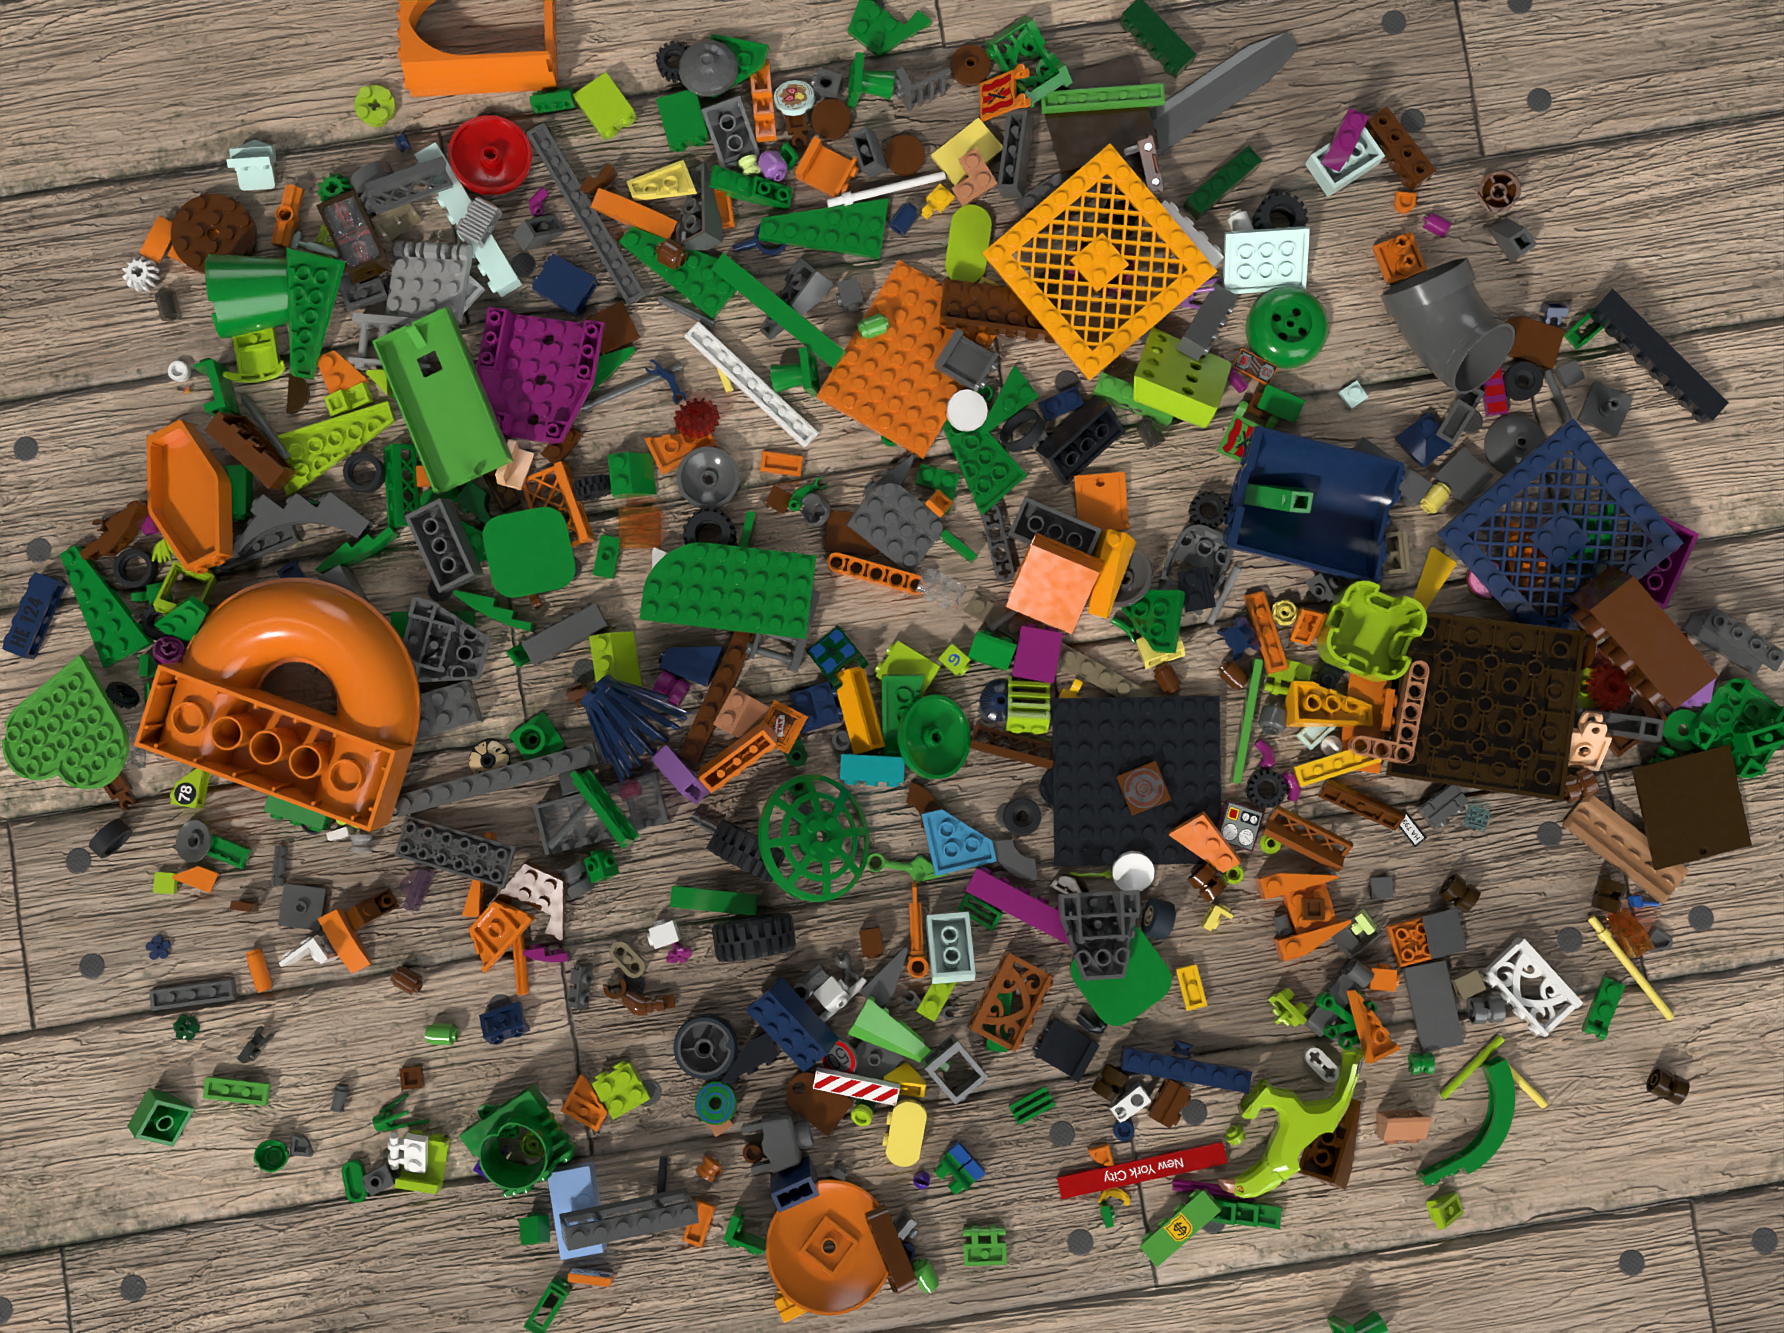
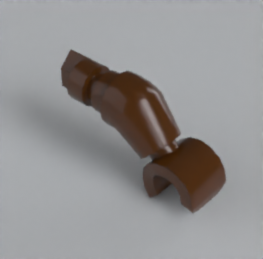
[603,978,676,1016]

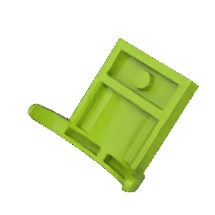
[223,327,285,383]

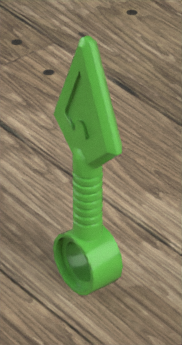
[866,853,947,883]

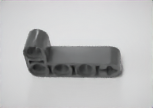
[1304,958,1375,1037]

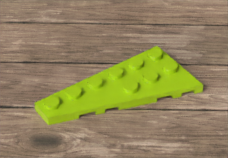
[271,401,396,497]

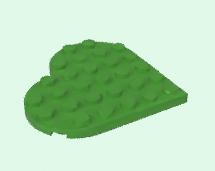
[2,655,129,790]

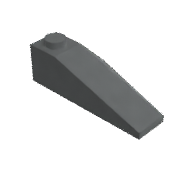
[760,257,833,340]

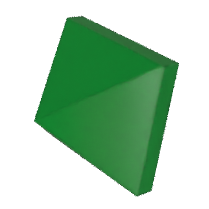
[779,142,800,171]
[506,644,531,668]

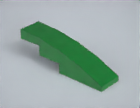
[315,526,400,574]
[453,590,536,633]
[670,886,758,915]
[1210,1197,1282,1230]

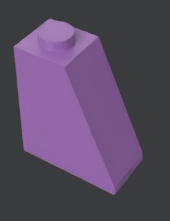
[651,745,710,805]

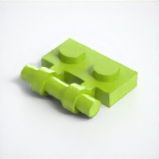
[1263,659,1313,696]

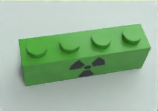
[1091,372,1173,426]

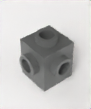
[1305,572,1343,603]

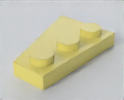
[626,160,697,201]

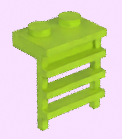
[1006,676,1050,734]

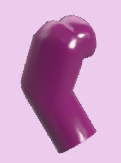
[529,187,549,217]
[1254,738,1275,770]

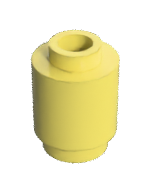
[1420,482,1451,513]

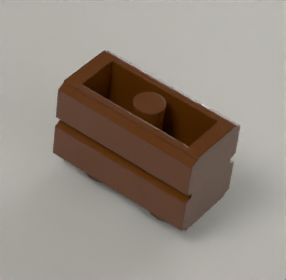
[1146,1078,1191,1129]

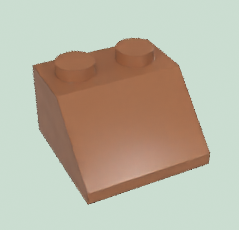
[713,688,770,739]
[1376,1109,1431,1144]

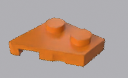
[317,350,369,394]
[560,1074,608,1132]

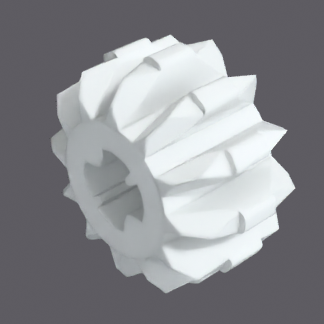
[122,256,161,292]

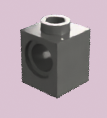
[811,68,843,100]

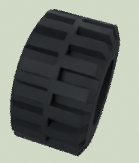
[1252,192,1308,230]
[682,507,737,546]

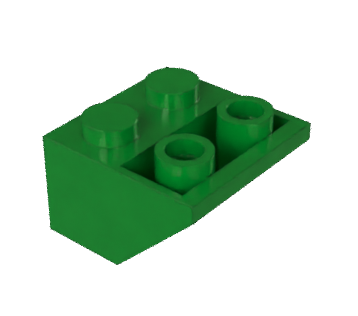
[968,630,1017,672]

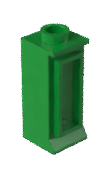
[1564,313,1603,350]
[225,465,253,521]
[523,1276,573,1333]

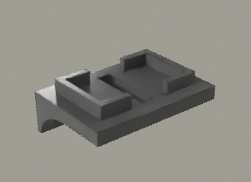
[1331,909,1383,960]

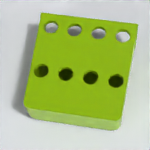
[1134,327,1231,428]

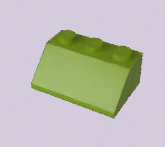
[589,631,643,687]

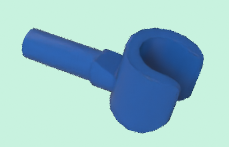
[1628,895,1660,908]

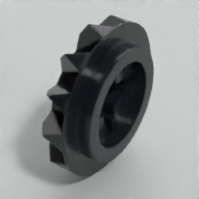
[105,682,140,709]

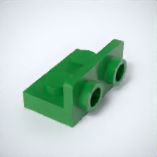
[529,87,575,114]

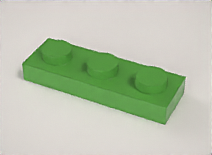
[203,1076,271,1106]

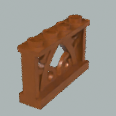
[967,951,1053,1052]

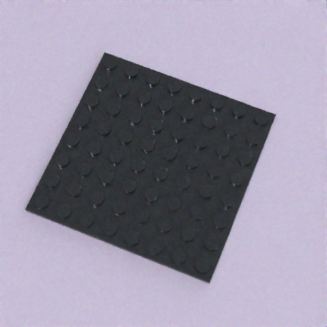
[1052,696,1221,866]

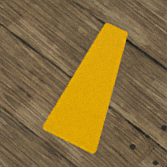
[1413,547,1457,611]

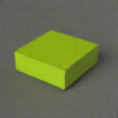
[153,872,178,894]

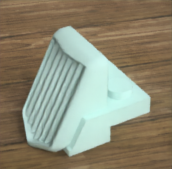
[226,140,276,191]

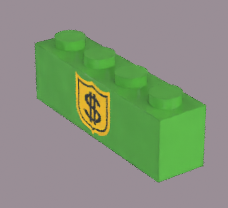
[1140,1187,1222,1267]

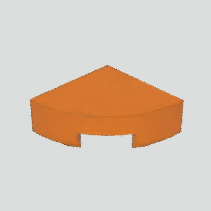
[1088,1143,1114,1166]

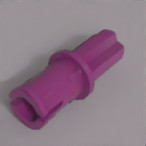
[1221,355,1248,393]

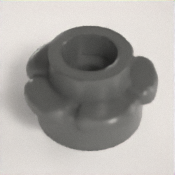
[829,1163,849,1181]

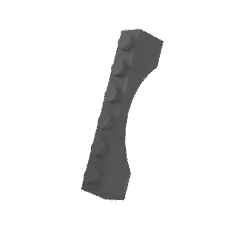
[1573,707,1664,742]

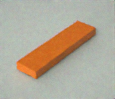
[1243,590,1289,675]

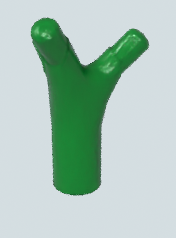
[1110,616,1136,643]

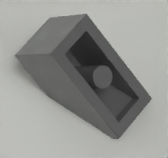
[513,214,565,251]

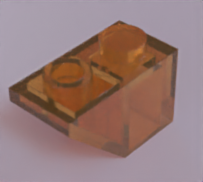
[1606,908,1655,958]

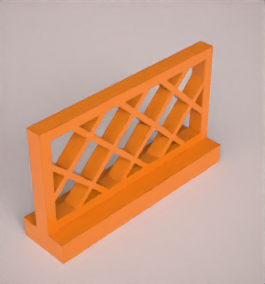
[522,461,595,548]

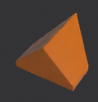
[1290,607,1327,646]

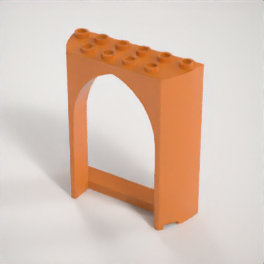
[397,0,558,97]

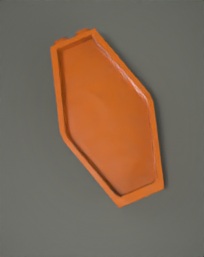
[146,419,233,574]

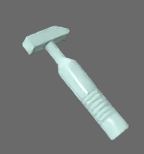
[291,231,339,258]

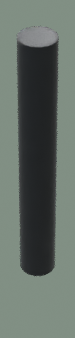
[657,1156,668,1204]

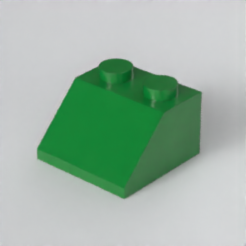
[608,452,657,500]
[127,1088,194,1147]

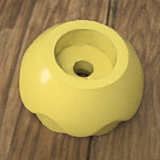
[1271,599,1298,626]

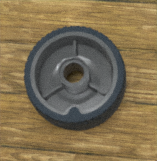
[673,1013,738,1079]

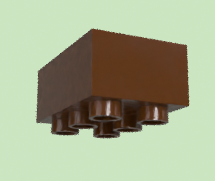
[1569,565,1719,709]

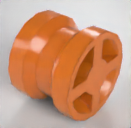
[695,1155,722,1182]

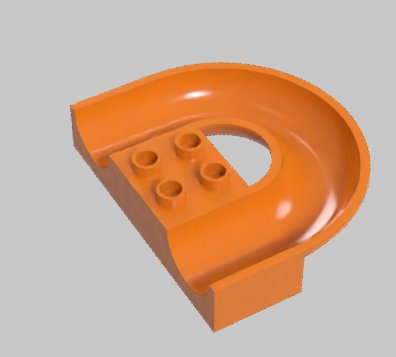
[134,578,421,832]

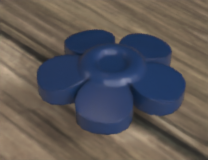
[146,936,171,960]

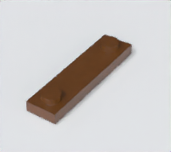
[1318,779,1406,831]

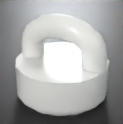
[1320,735,1342,756]

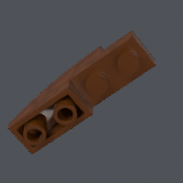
[79,500,149,560]

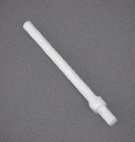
[826,171,946,208]

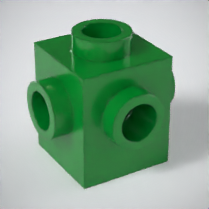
[584,849,620,884]

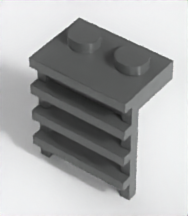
[894,67,951,112]

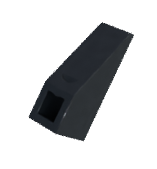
[721,1031,780,1085]

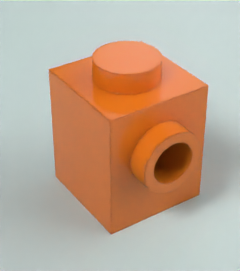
[1366,963,1400,992]

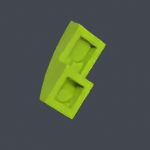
[324,382,373,417]

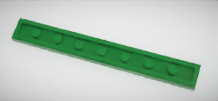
[711,253,847,369]

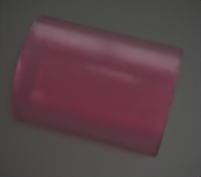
[619,780,642,800]

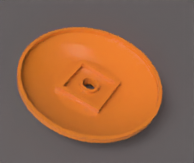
[766,1180,888,1316]

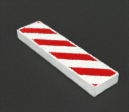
[813,1067,900,1106]

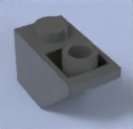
[1489,218,1537,263]

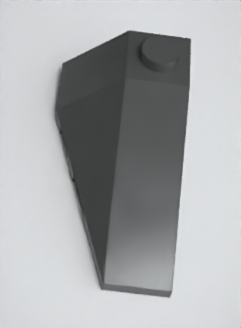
[676,163,723,250]

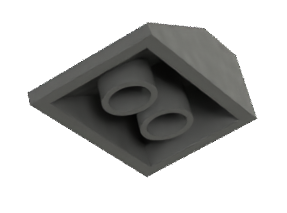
[701,94,761,169]

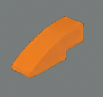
[318,908,372,974]

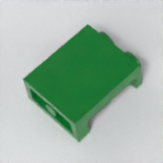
[656,90,710,152]
[193,358,241,417]

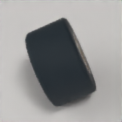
[1141,898,1176,939]

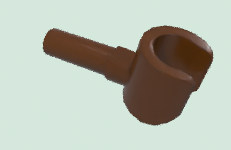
[92,511,121,532]

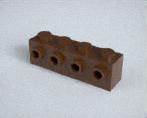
[1365,106,1437,192]

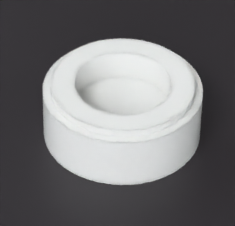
[168,360,191,382]

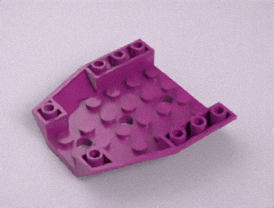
[477,307,605,444]

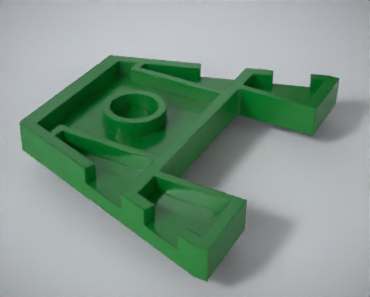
[847,0,932,58]

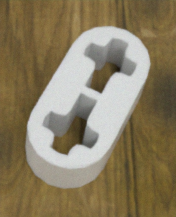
[1303,1046,1339,1083]

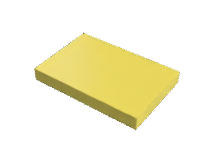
[931,117,1003,186]

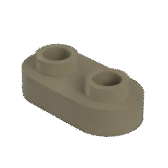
[609,941,646,978]

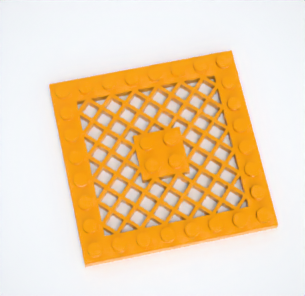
[982,144,1218,381]

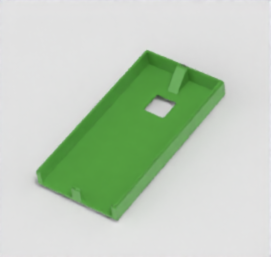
[372,306,514,495]

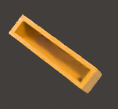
[835,667,885,755]

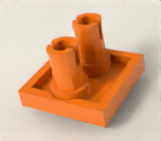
[1372,232,1427,285]

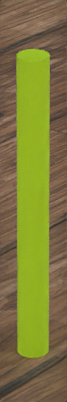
[1439,1034,1505,1100]

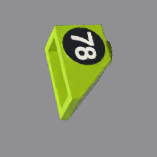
[170,768,211,808]

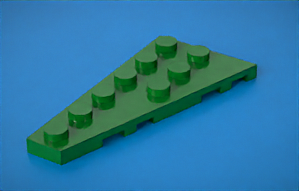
[286,247,346,379]

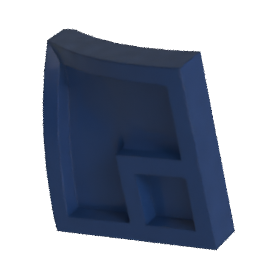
[1394,412,1453,468]

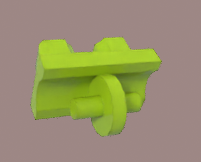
[1267,988,1309,1027]

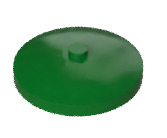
[897,695,971,779]

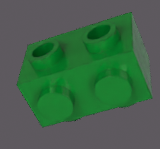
[1732,719,1784,756]

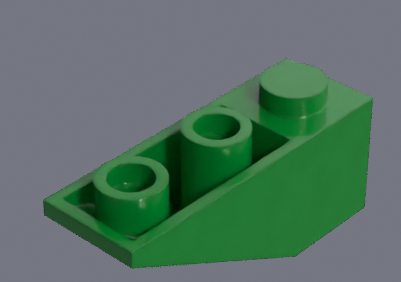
[1243,483,1313,513]

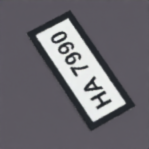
[1399,809,1427,847]

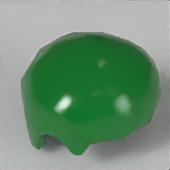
[254,1139,289,1173]

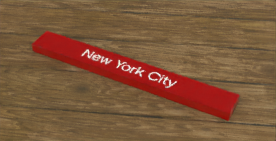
[1057,1141,1228,1199]

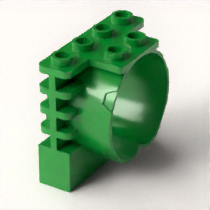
[459,1084,577,1198]

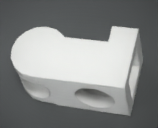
[1109,1081,1151,1122]

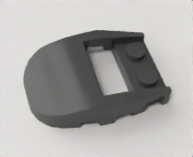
[1157,525,1232,616]

